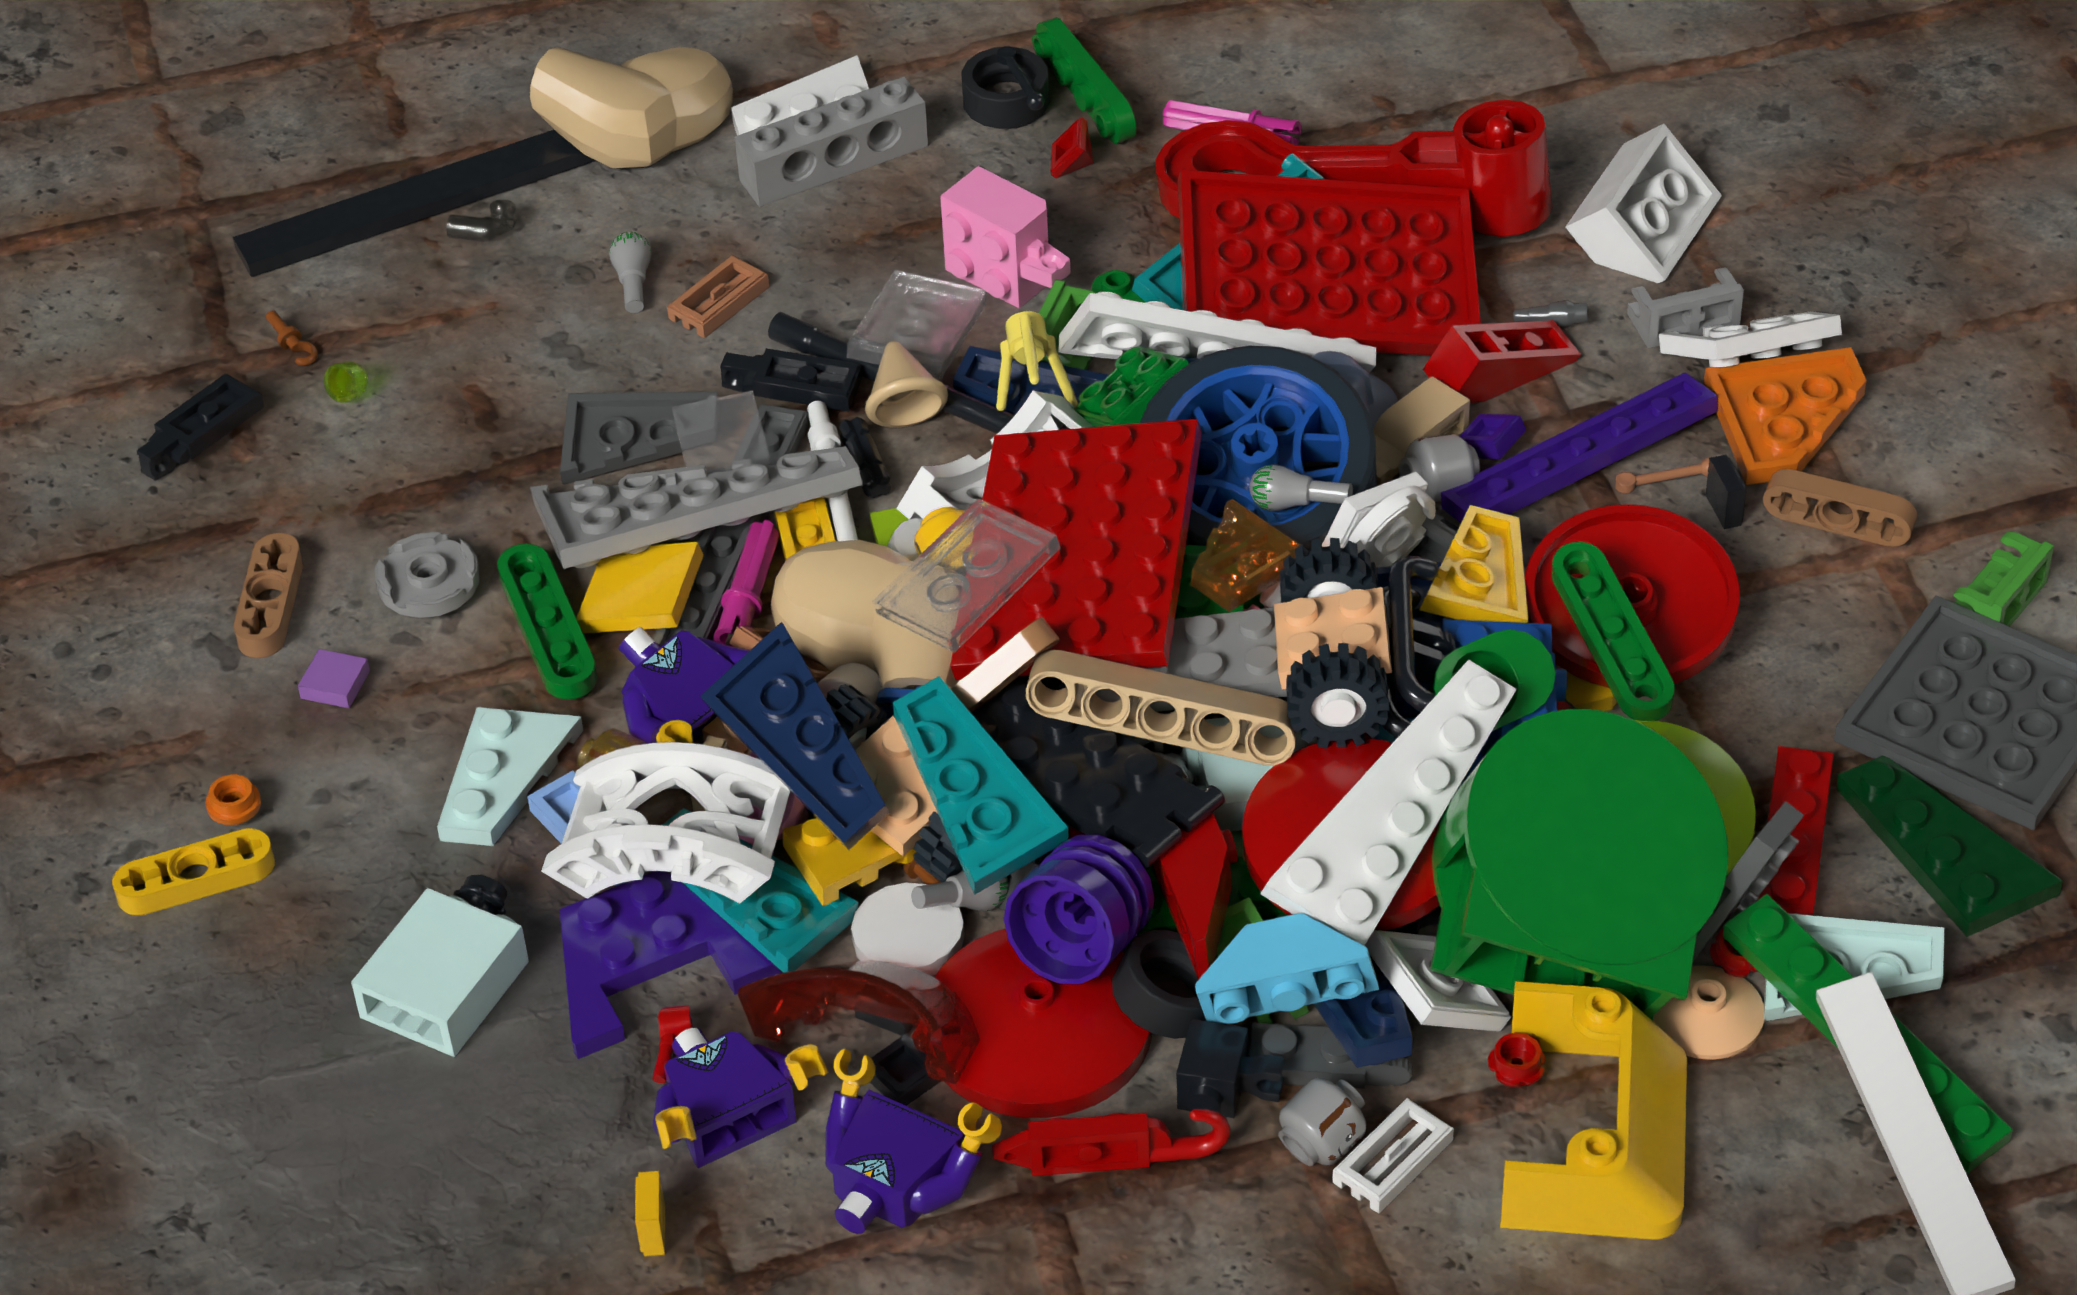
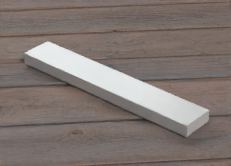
[1816,972,2015,1295]

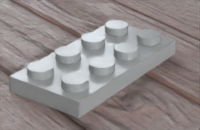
[1095,607,1287,712]

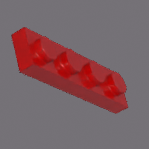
[1758,746,1834,916]

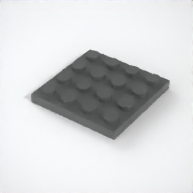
[1834,595,2077,831]

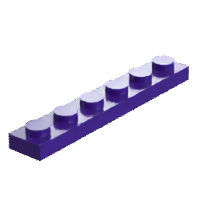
[1441,372,1717,523]

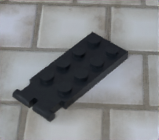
[972,678,1225,868]

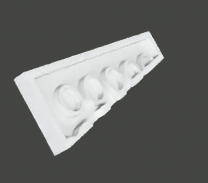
[1058,292,1376,374]
[1260,660,1517,946]

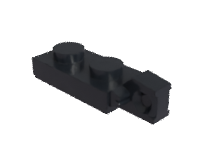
[720,348,862,412]
[137,374,264,481]

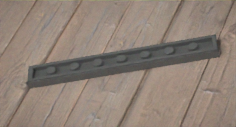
[653,404,809,646]

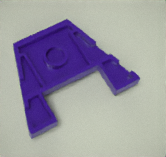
[560,871,781,1059]

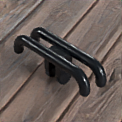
[1382,556,1455,739]

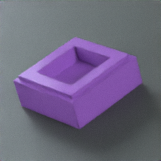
[298,649,370,708]

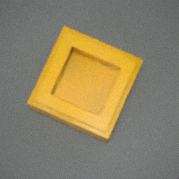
[635,1171,665,1256]

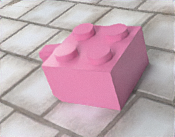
[940,166,1071,309]

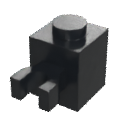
[1176,1019,1284,1118]

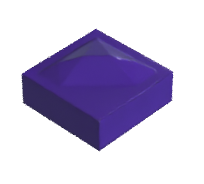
[1460,414,1526,459]

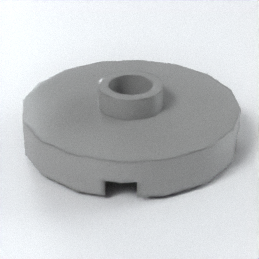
[375,532,480,618]

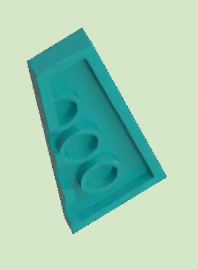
[893,676,1068,895]
[662,808,858,977]

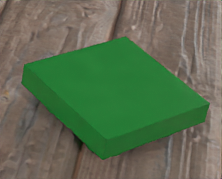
[1074,347,1189,427]

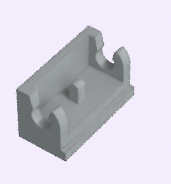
[1627,267,1744,348]

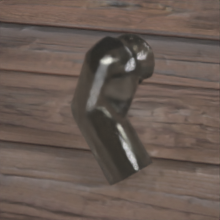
[446,200,518,242]

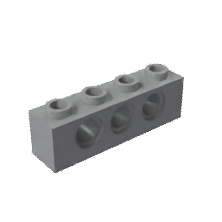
[735,77,928,207]

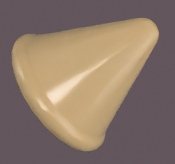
[865,341,948,428]

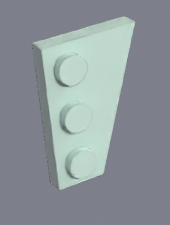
[437,707,583,846]
[1764,913,1944,1022]

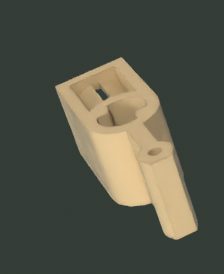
[1373,376,1470,486]

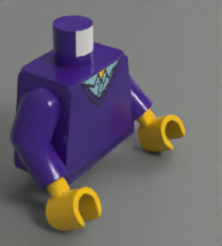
[618,627,750,744]
[653,1028,829,1168]
[825,1049,1002,1234]

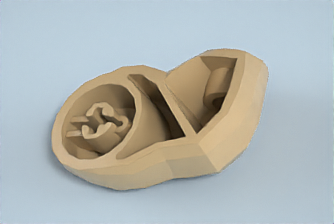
[530,47,733,168]
[771,540,965,689]

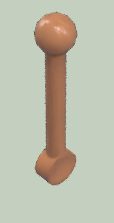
[1615,457,1711,493]

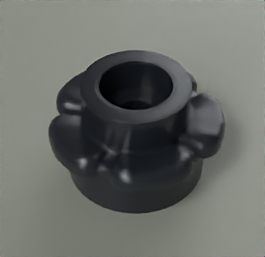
[453,875,507,915]

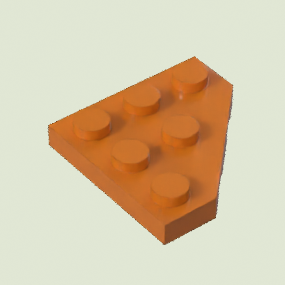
[1704,347,1867,485]

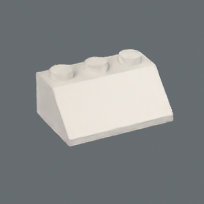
[1565,124,1722,283]

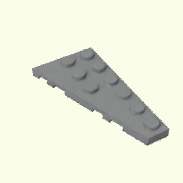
[530,446,862,569]

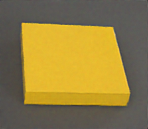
[576,542,704,633]

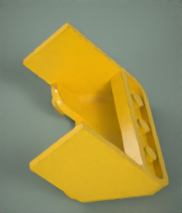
[1500,981,1687,1240]

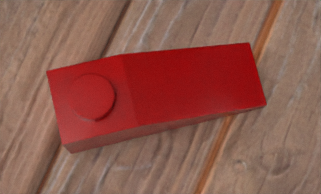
[1422,320,1581,403]
[1151,813,1238,980]

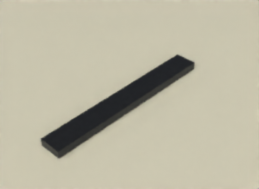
[233,129,596,277]

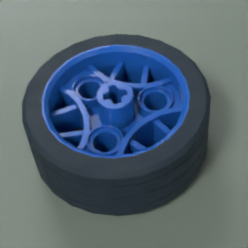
[1140,345,1377,587]

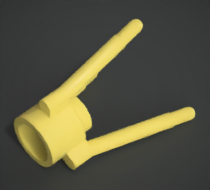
[996,311,1078,411]

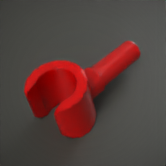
[652,1005,693,1084]

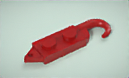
[992,1109,1231,1176]

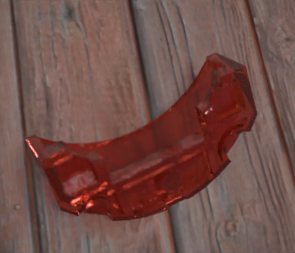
[738,961,980,1084]

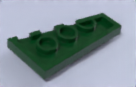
[1836,755,2063,937]

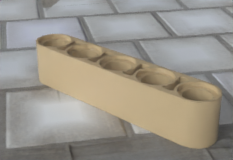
[1026,650,1297,765]

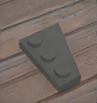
[560,391,720,484]
[1692,801,1804,963]

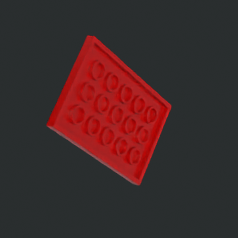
[1178,170,1481,356]
[950,419,1202,680]

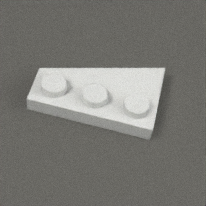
[731,55,869,136]
[1659,312,1842,367]

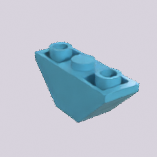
[1195,913,1379,1024]

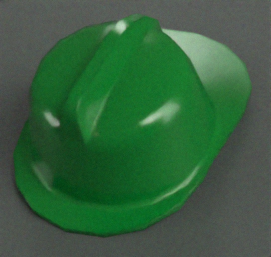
[1434,629,1556,731]

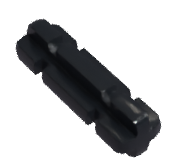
[839,417,891,498]

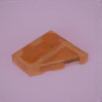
[1191,499,1300,612]

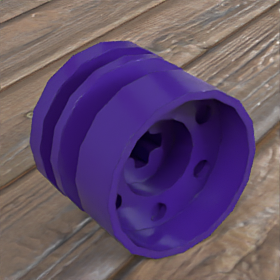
[1004,835,1155,984]

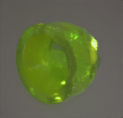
[324,361,369,403]

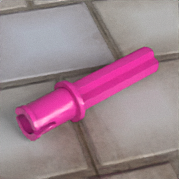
[1162,100,1301,145]
[713,520,780,647]

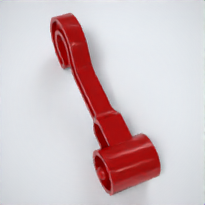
[1155,100,1553,237]

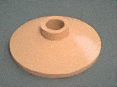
[1653,965,1765,1060]

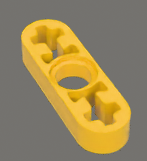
[112,828,275,916]

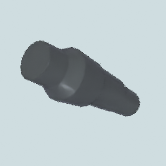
[1513,300,1588,327]

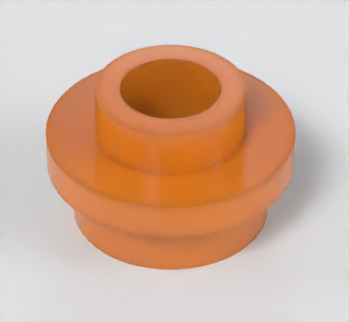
[205,774,261,825]

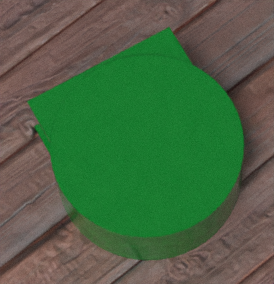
[1430,709,1728,1021]

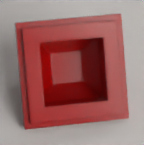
[1050,117,1094,179]

